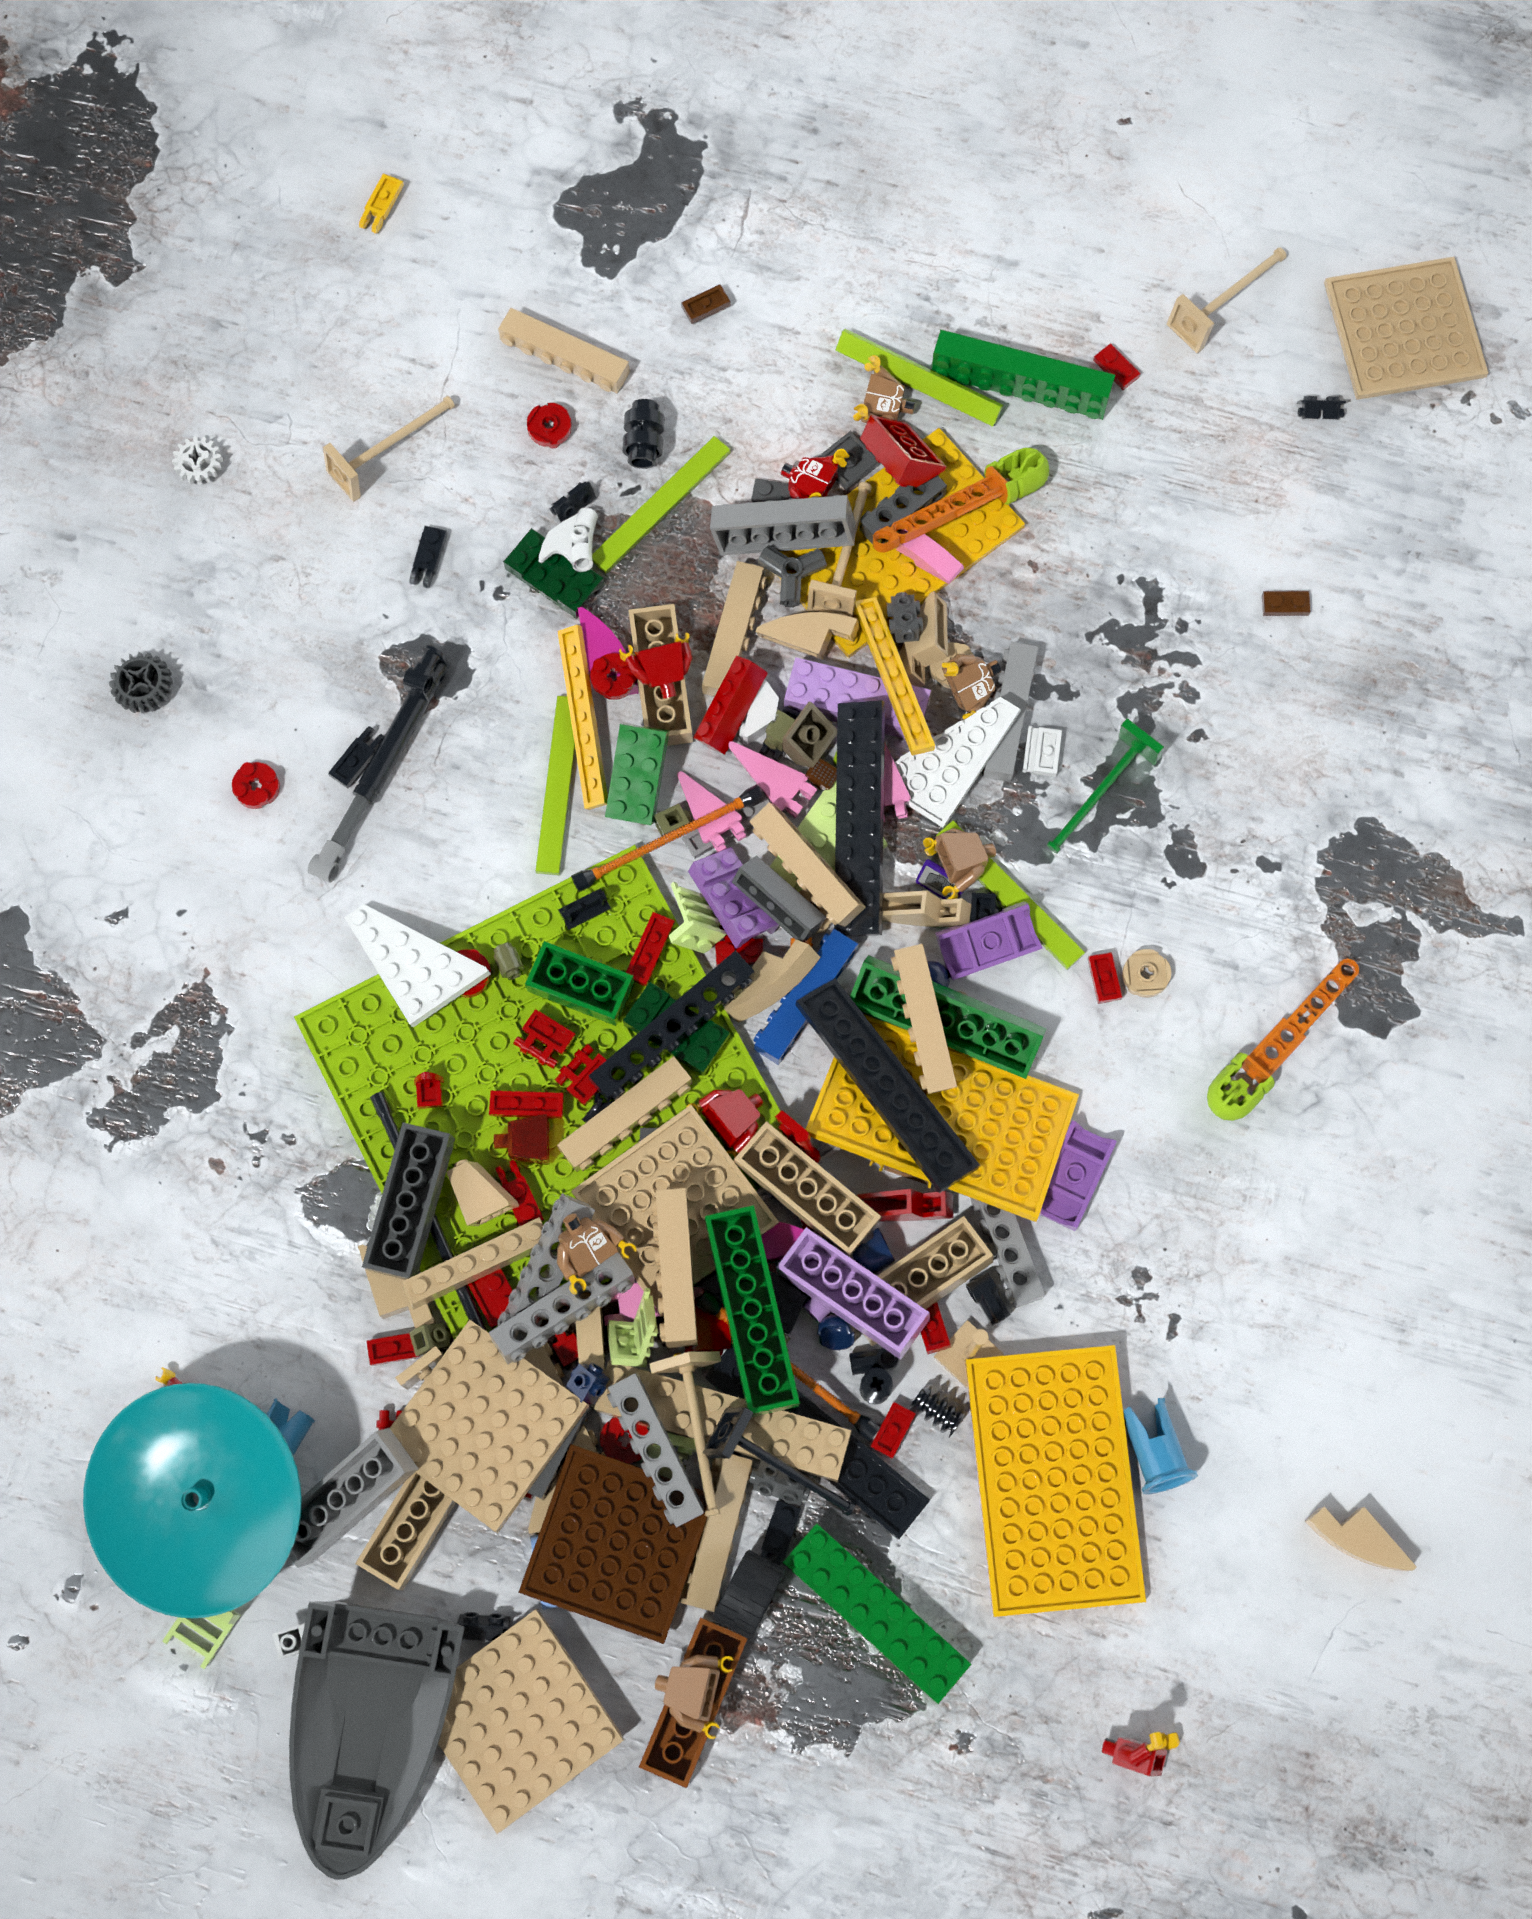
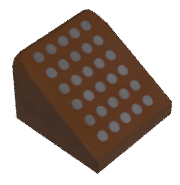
[805,758,837,790]

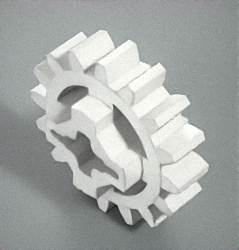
[172,436,223,485]

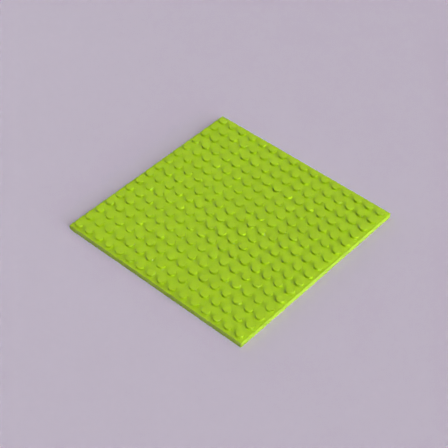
[294,845,786,1340]

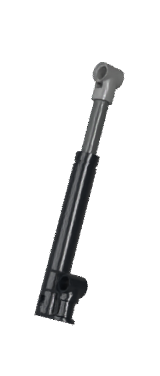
[308,645,450,883]

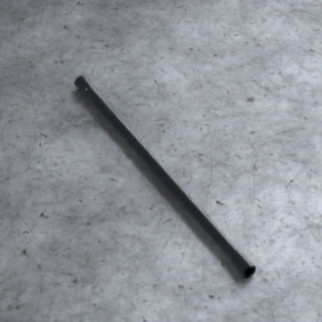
[370,1092,487,1331]

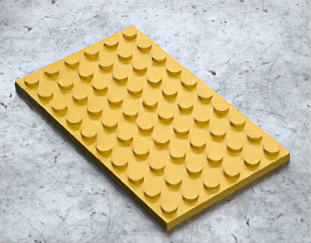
[778,428,1025,659]
[805,1014,1079,1222]
[965,1345,1146,1617]

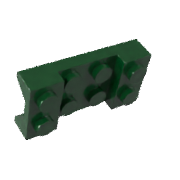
[503,528,605,619]
[623,982,731,1076]

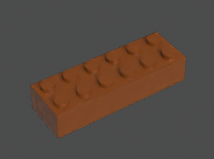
[639,1618,748,1789]

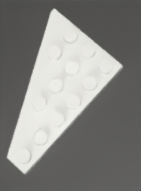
[895,697,1021,829]
[344,904,491,1027]

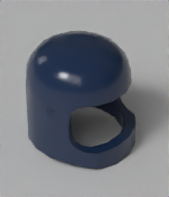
[852,1228,896,1274]

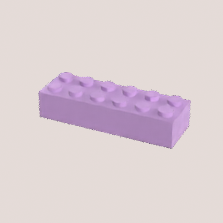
[784,658,931,739]
[777,1228,930,1360]

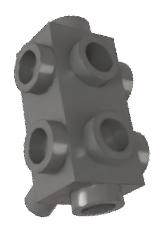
[887,592,923,643]
[749,1460,811,1505]

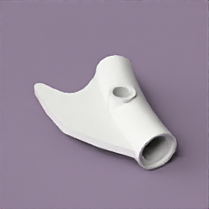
[539,508,598,572]

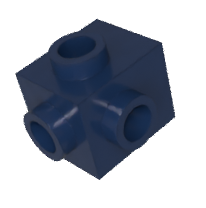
[565,1363,610,1405]

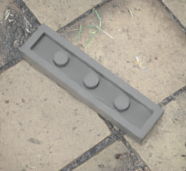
[682,791,770,859]

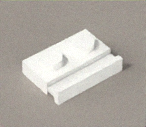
[1022,726,1062,777]

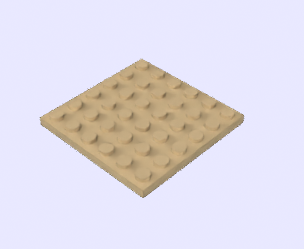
[1324,257,1488,400]
[571,1105,779,1312]
[390,1320,589,1533]
[438,1609,625,1834]

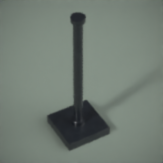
[703,1408,855,1516]

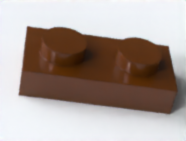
[681,284,731,324]
[1262,591,1310,616]

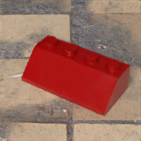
[860,415,946,487]

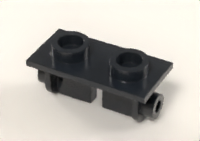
[1297,396,1346,420]
[549,481,597,523]
[558,889,611,930]
[457,1612,511,1641]

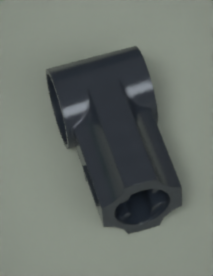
[966,1273,1011,1326]
[849,1348,899,1375]

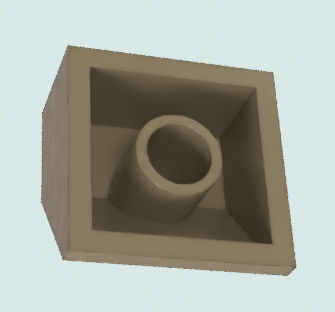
[783,702,837,768]

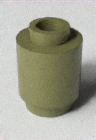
[493,943,524,980]

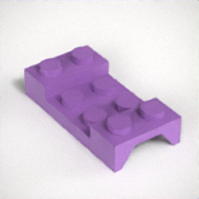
[688,847,779,948]
[935,902,1042,980]
[1039,1120,1117,1231]

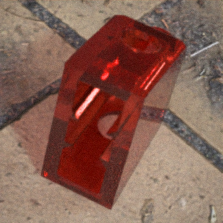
[494,1114,550,1165]

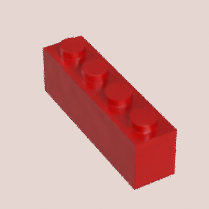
[693,655,768,755]

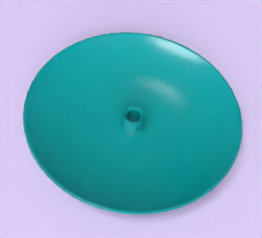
[83,1383,302,1618]

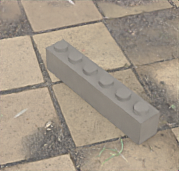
[983,641,1038,783]

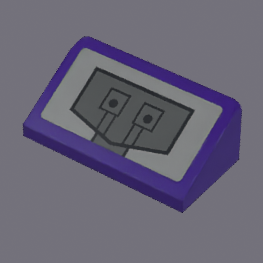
[916,859,965,900]

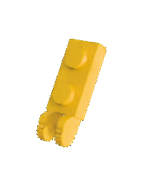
[359,173,404,234]

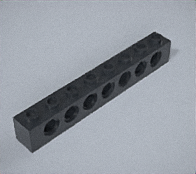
[588,950,755,1102]

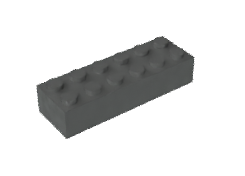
[362,1123,455,1280]

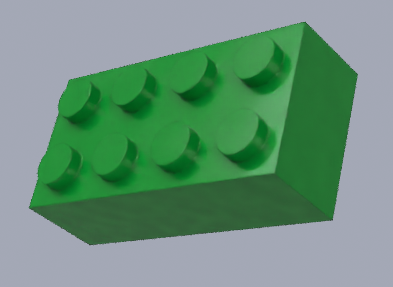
[605,723,670,825]
[525,941,635,1026]

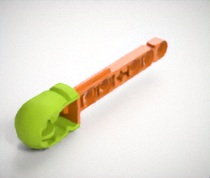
[873,448,1049,552]
[1207,958,1359,1121]

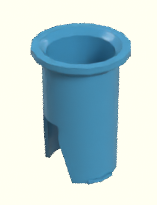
[1123,1398,1198,1495]
[266,1399,315,1456]

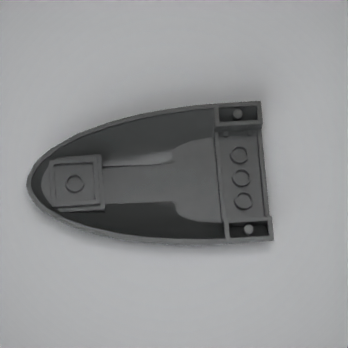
[289,1601,464,1880]

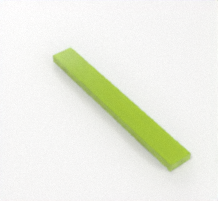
[835,329,1003,427]
[592,436,731,574]
[535,696,575,876]
[936,821,1085,970]

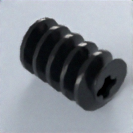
[859,1368,893,1405]
[909,1385,965,1438]

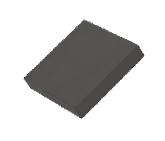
[818,430,880,491]

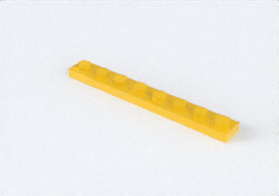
[854,597,935,756]
[557,625,608,810]

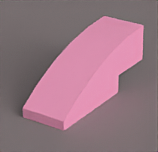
[896,529,964,584]

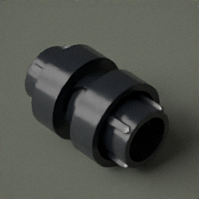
[622,399,665,469]

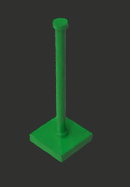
[1047,718,1164,853]

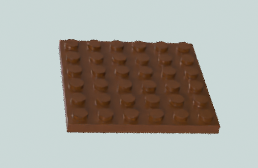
[518,1444,707,1644]

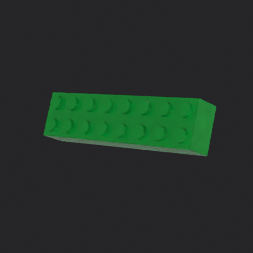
[931,329,1115,420]
[850,955,1047,1079]
[705,1205,800,1417]
[783,1523,972,1704]

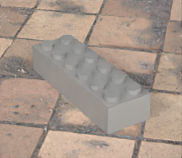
[710,495,856,556]
[289,1428,419,1568]

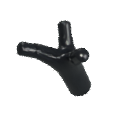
[581,1093,614,1123]

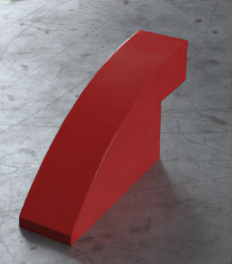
[855,1189,954,1222]

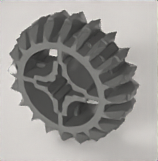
[109,651,173,714]

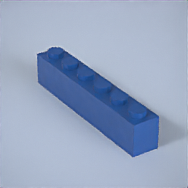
[753,929,858,1065]

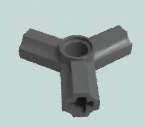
[757,545,827,608]

